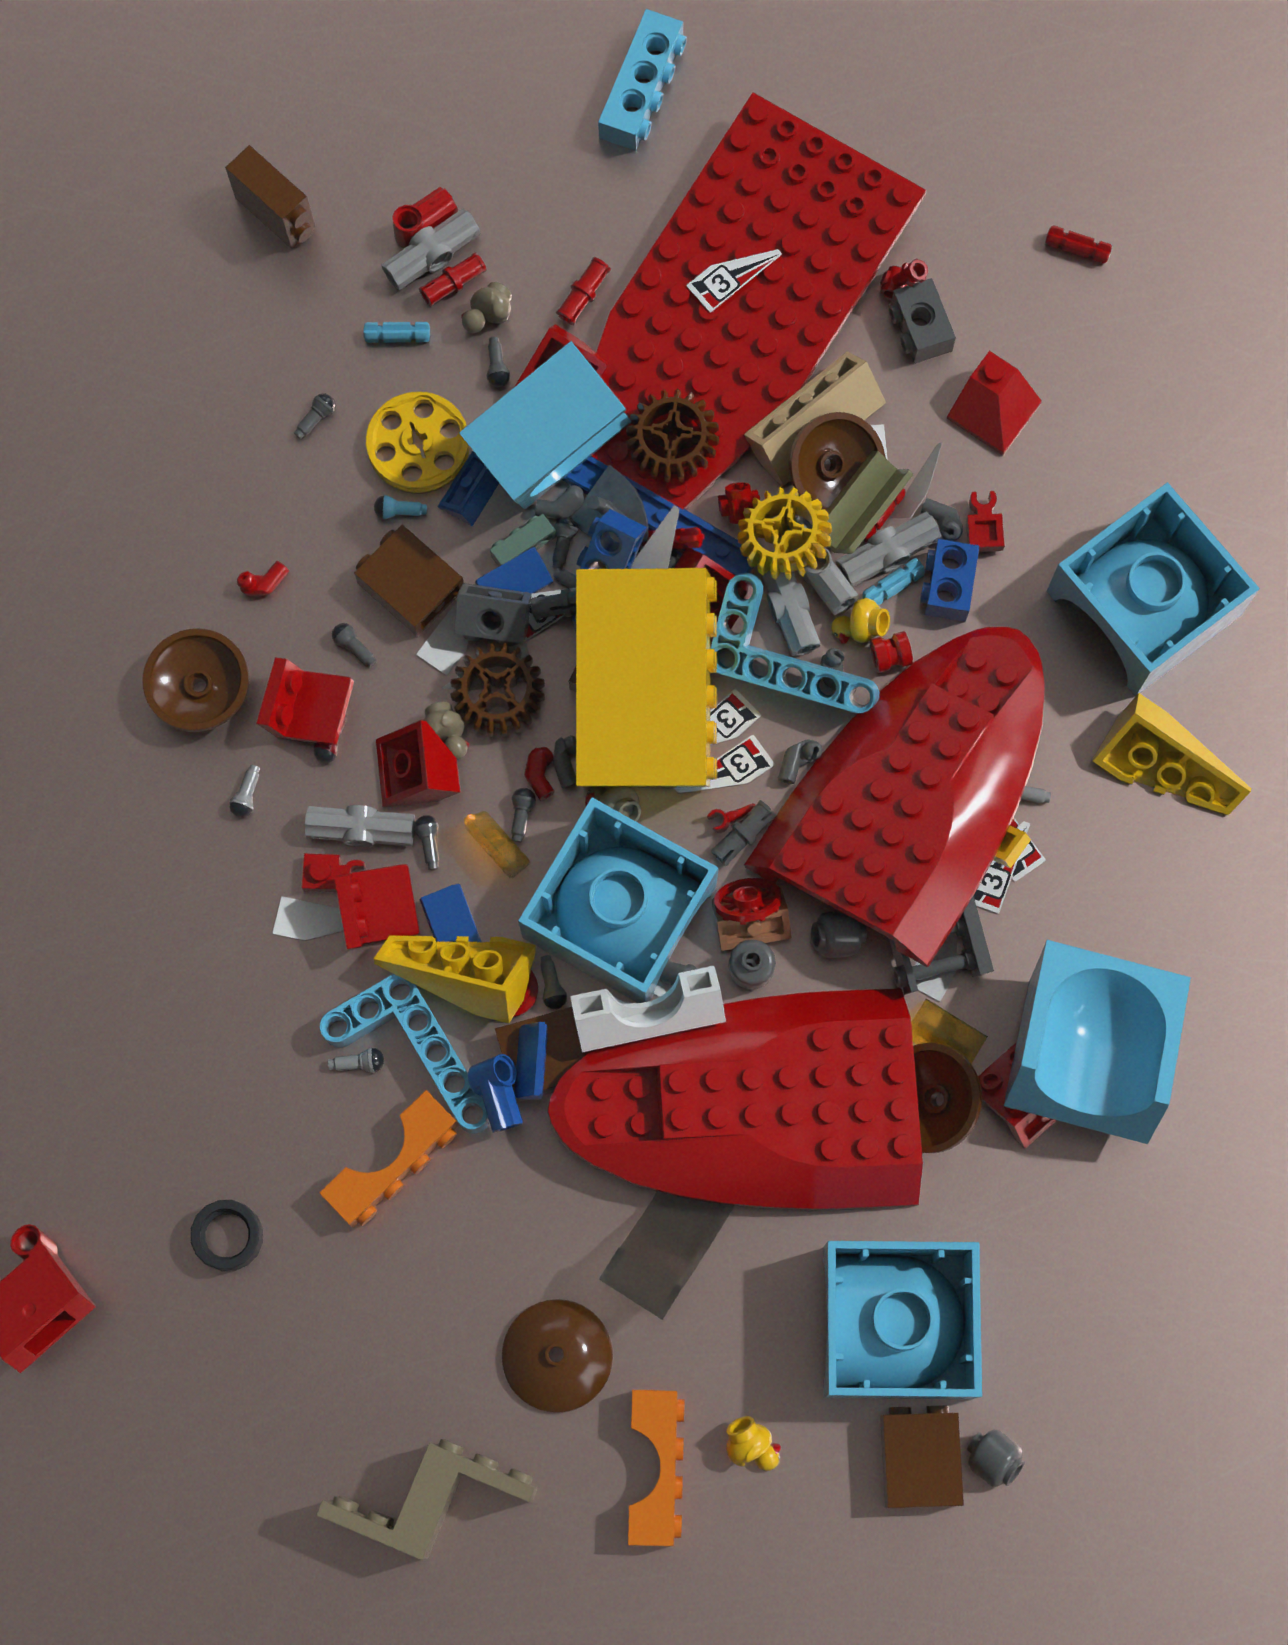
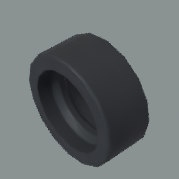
[191,1200,263,1271]

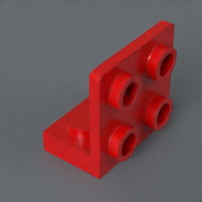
[256,657,354,745]
[335,864,419,949]
[978,1042,1057,1149]

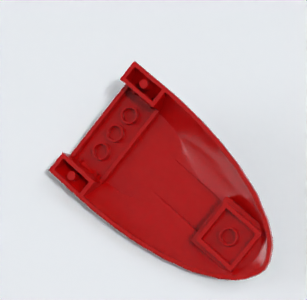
[744,627,1045,968]
[547,988,923,1210]

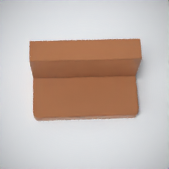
[711,886,792,951]

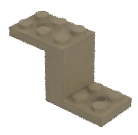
[316,1439,538,1560]

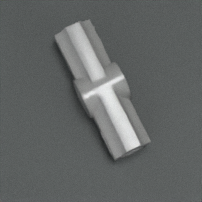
[381,209,481,290]
[836,511,942,587]
[779,516,859,615]
[761,550,821,656]
[305,805,415,847]

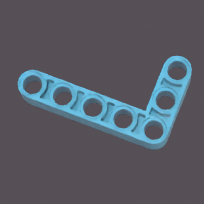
[710,573,880,713]
[320,974,490,1134]

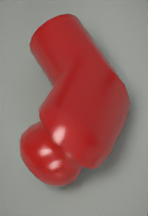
[524,747,555,801]

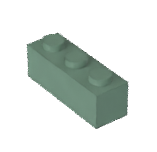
[490,514,556,567]

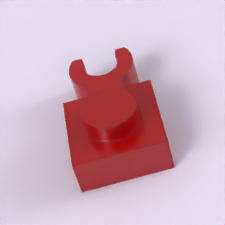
[966,491,1005,552]
[302,853,366,892]

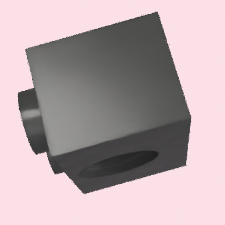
[888,278,956,364]
[454,583,532,646]

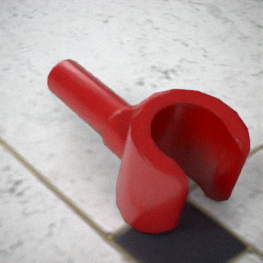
[707,803,755,833]

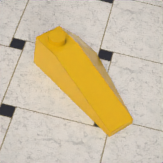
[1093,693,1251,815]
[373,936,536,1024]

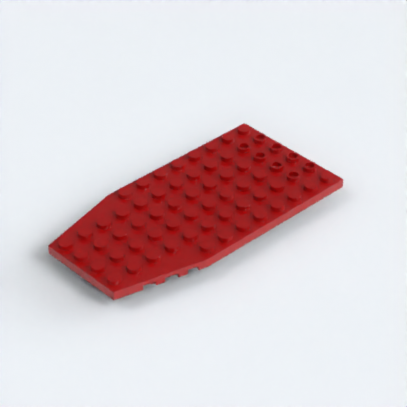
[591,92,926,510]

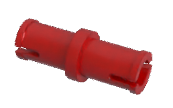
[419,252,487,307]
[556,257,611,325]

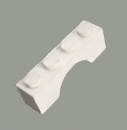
[570,966,726,1052]

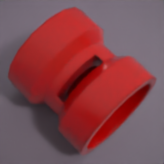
[869,631,913,673]

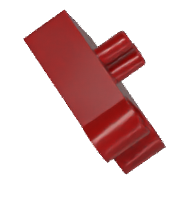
[0,1224,96,1373]

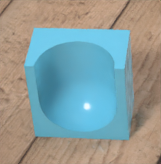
[459,341,631,509]
[1046,482,1260,697]
[518,797,718,1003]
[1004,940,1191,1144]
[823,1241,982,1399]

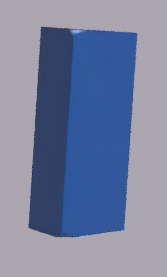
[437,451,499,526]
[475,547,554,616]
[419,883,482,942]
[514,1022,548,1100]

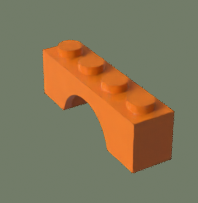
[319,1090,459,1228]
[628,1390,685,1546]

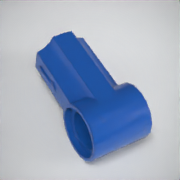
[468,1054,523,1133]

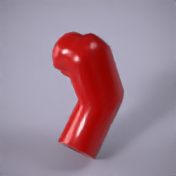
[237,561,290,596]

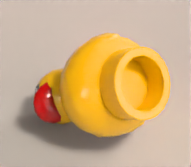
[831,598,890,644]
[726,1416,781,1471]

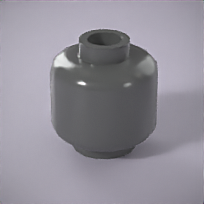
[811,911,867,958]
[728,939,776,990]
[967,1430,1025,1487]

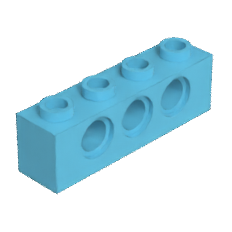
[598,9,687,151]

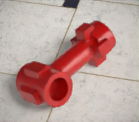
[880,258,928,300]

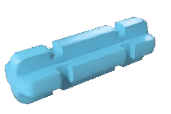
[363,322,430,343]
[862,558,925,605]

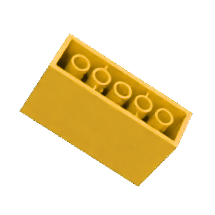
[576,568,717,787]

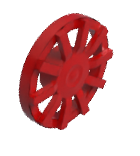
[714,878,782,925]

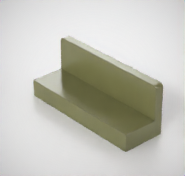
[826,451,913,554]

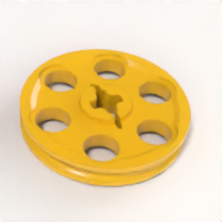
[366,392,470,493]

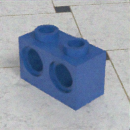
[576,509,647,569]
[920,539,979,622]

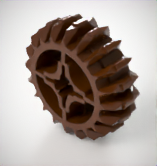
[626,388,719,483]
[450,643,545,737]

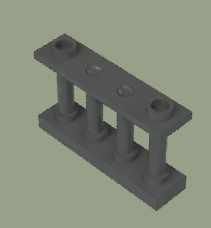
[889,895,994,995]

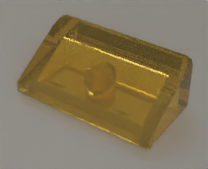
[464,811,530,879]
[911,998,988,1064]

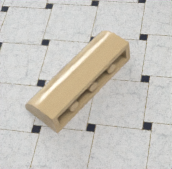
[744,351,886,486]

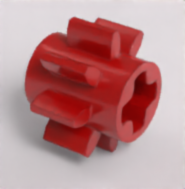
[718,482,760,524]

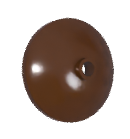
[789,412,886,510]
[142,628,249,732]
[913,1043,982,1153]
[502,1299,613,1413]

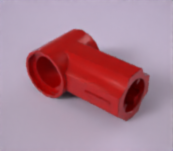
[392,187,458,248]

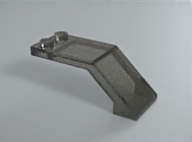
[599,1191,736,1320]

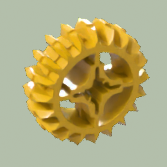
[737,486,832,580]

